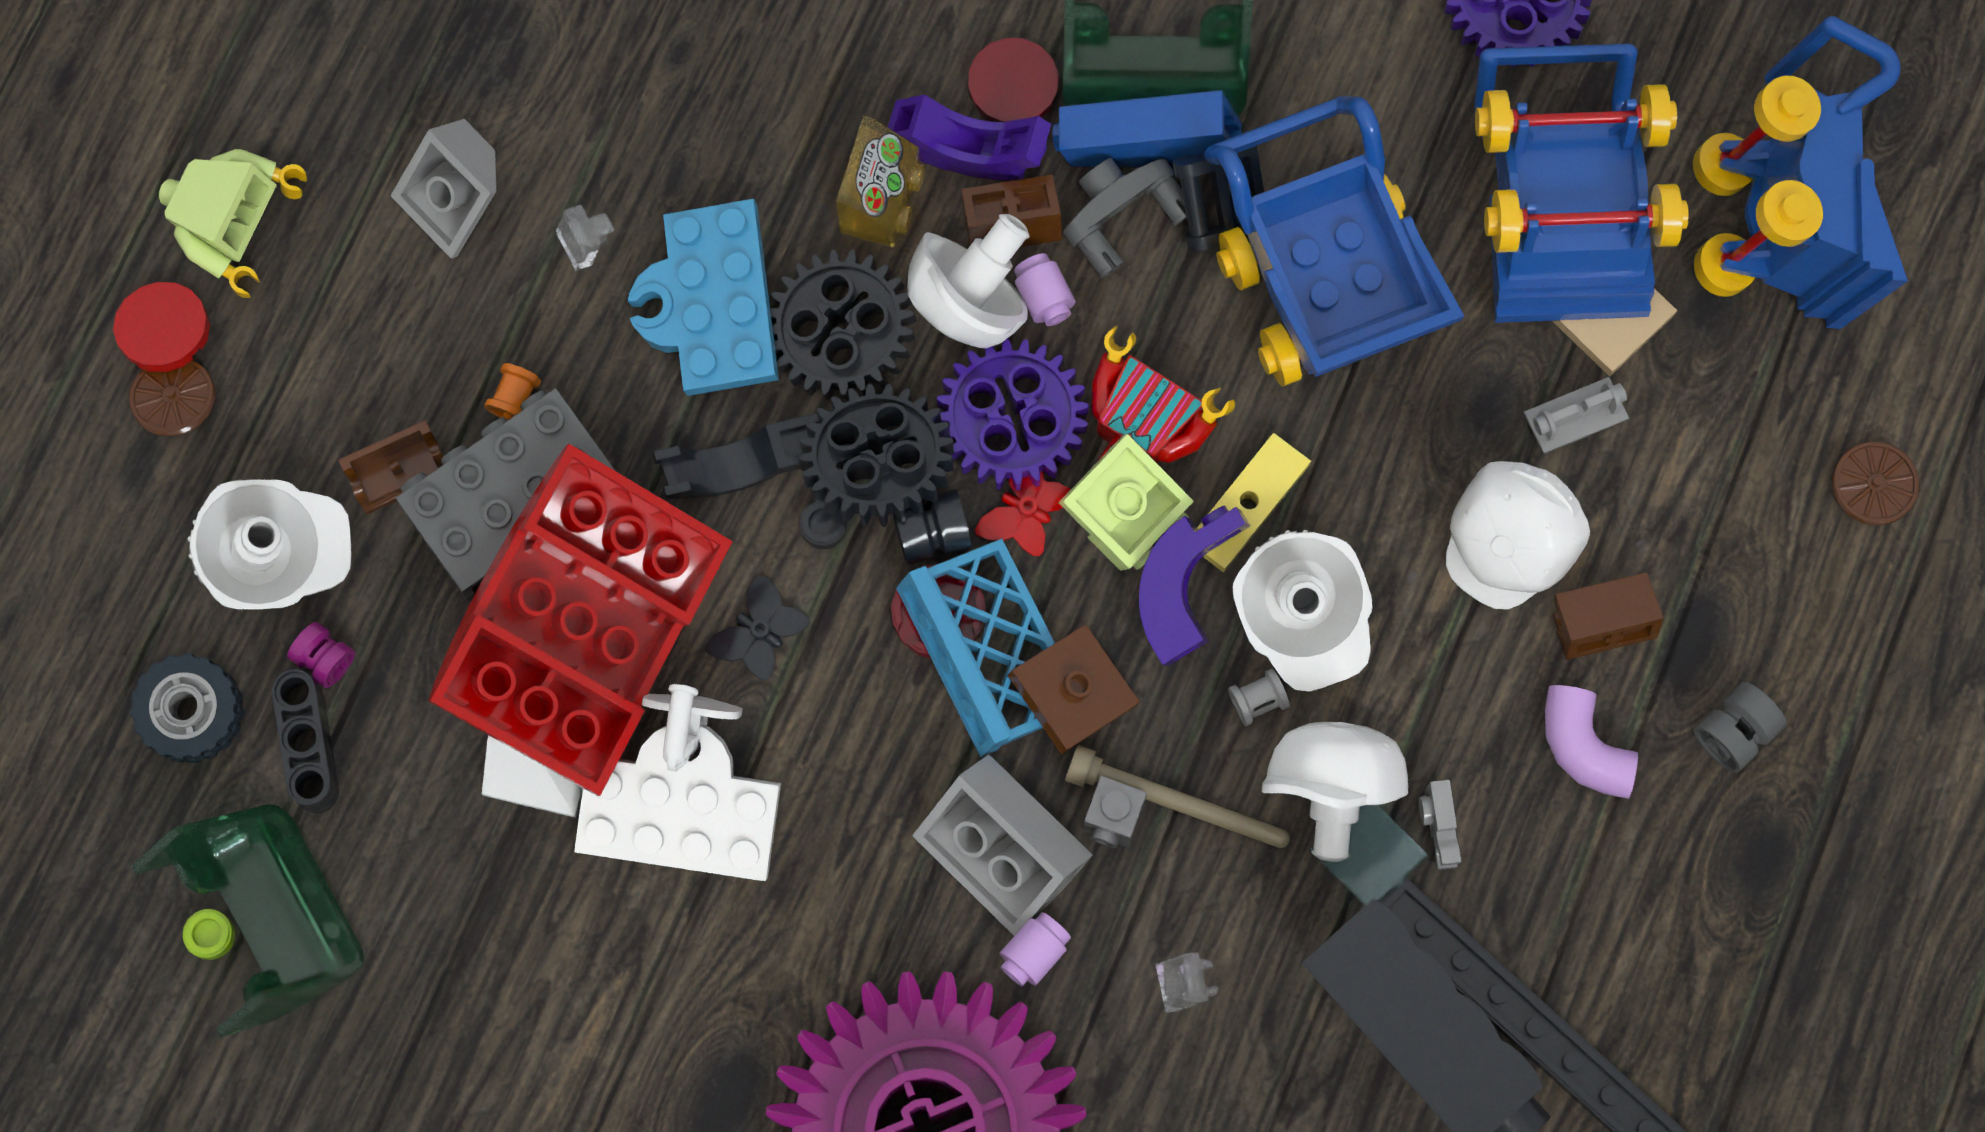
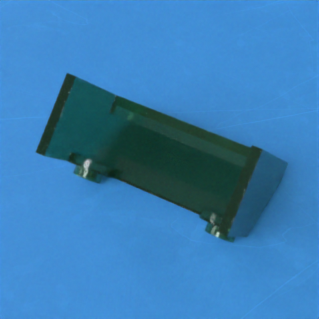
[1063,0,1253,116]
[131,804,364,1038]

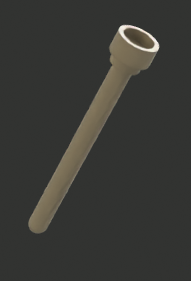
[1065,745,1290,848]

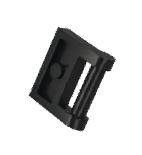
[1173,145,1264,251]

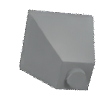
[391,119,497,259]

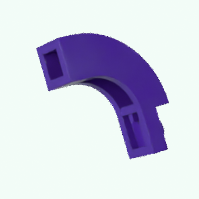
[886,95,1051,180]
[1139,505,1251,666]

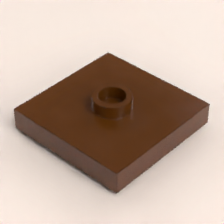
[1007,624,1140,754]

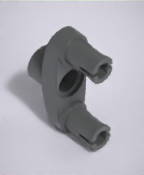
[1063,158,1187,280]

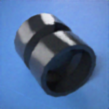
[893,489,971,565]

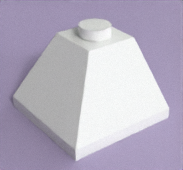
[482,735,583,818]

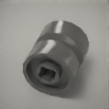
[1693,681,1787,773]

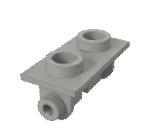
[1524,377,1629,454]

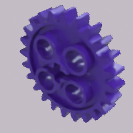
[1444,0,1592,68]
[937,338,1088,491]

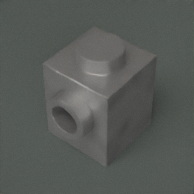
[1083,776,1147,848]

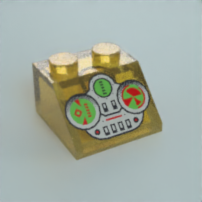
[836,115,925,247]

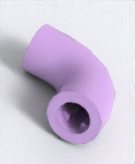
[1545,685,1638,799]

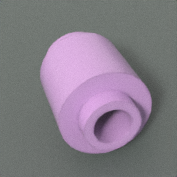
[1014,253,1076,326]
[999,912,1071,986]

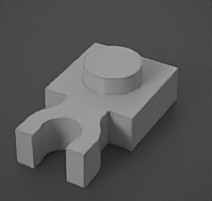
[1419,780,1461,870]

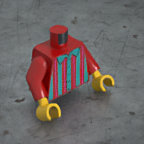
[1091,326,1235,463]

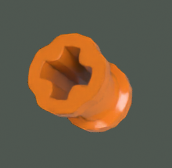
[484,363,541,421]

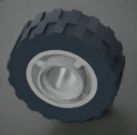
[130,653,244,763]

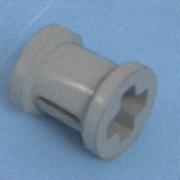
[1228,668,1290,727]

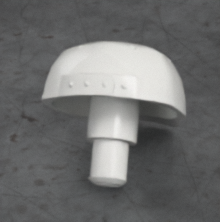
[907,214,1030,348]
[1446,461,1590,609]
[187,480,351,609]
[1233,530,1372,692]
[1262,722,1408,862]

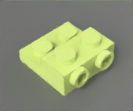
[1059,434,1194,571]

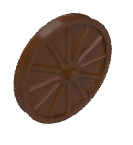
[129,360,215,436]
[1832,441,1919,525]

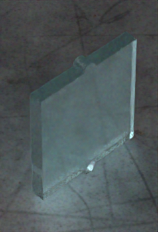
[1310,805,1427,905]

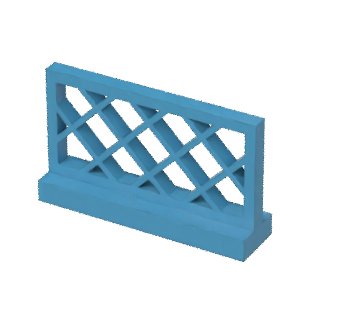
[896,539,1055,758]

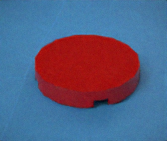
[113,282,210,372]

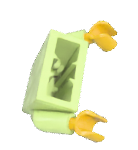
[159,149,307,298]

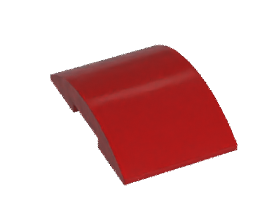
[428,444,733,796]

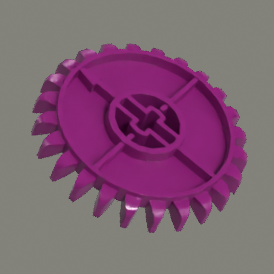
[766,971,1087,1132]

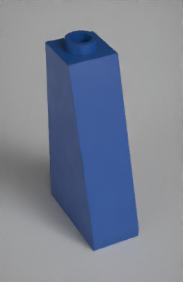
[1053,90,1242,167]

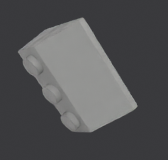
[912,754,1093,936]

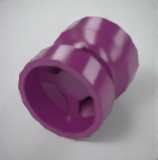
[287,622,356,688]

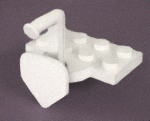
[574,684,781,881]

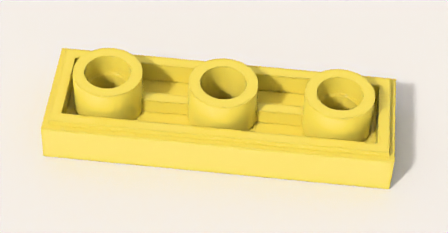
[1197,433,1311,572]

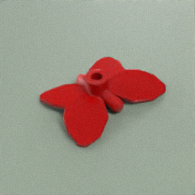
[975,471,1071,556]

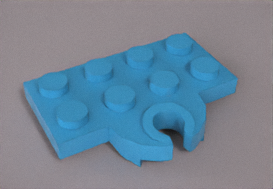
[628,199,779,396]

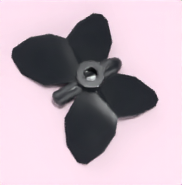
[705,576,810,680]

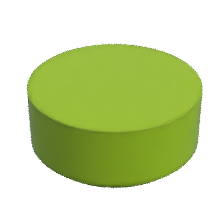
[183,909,235,960]

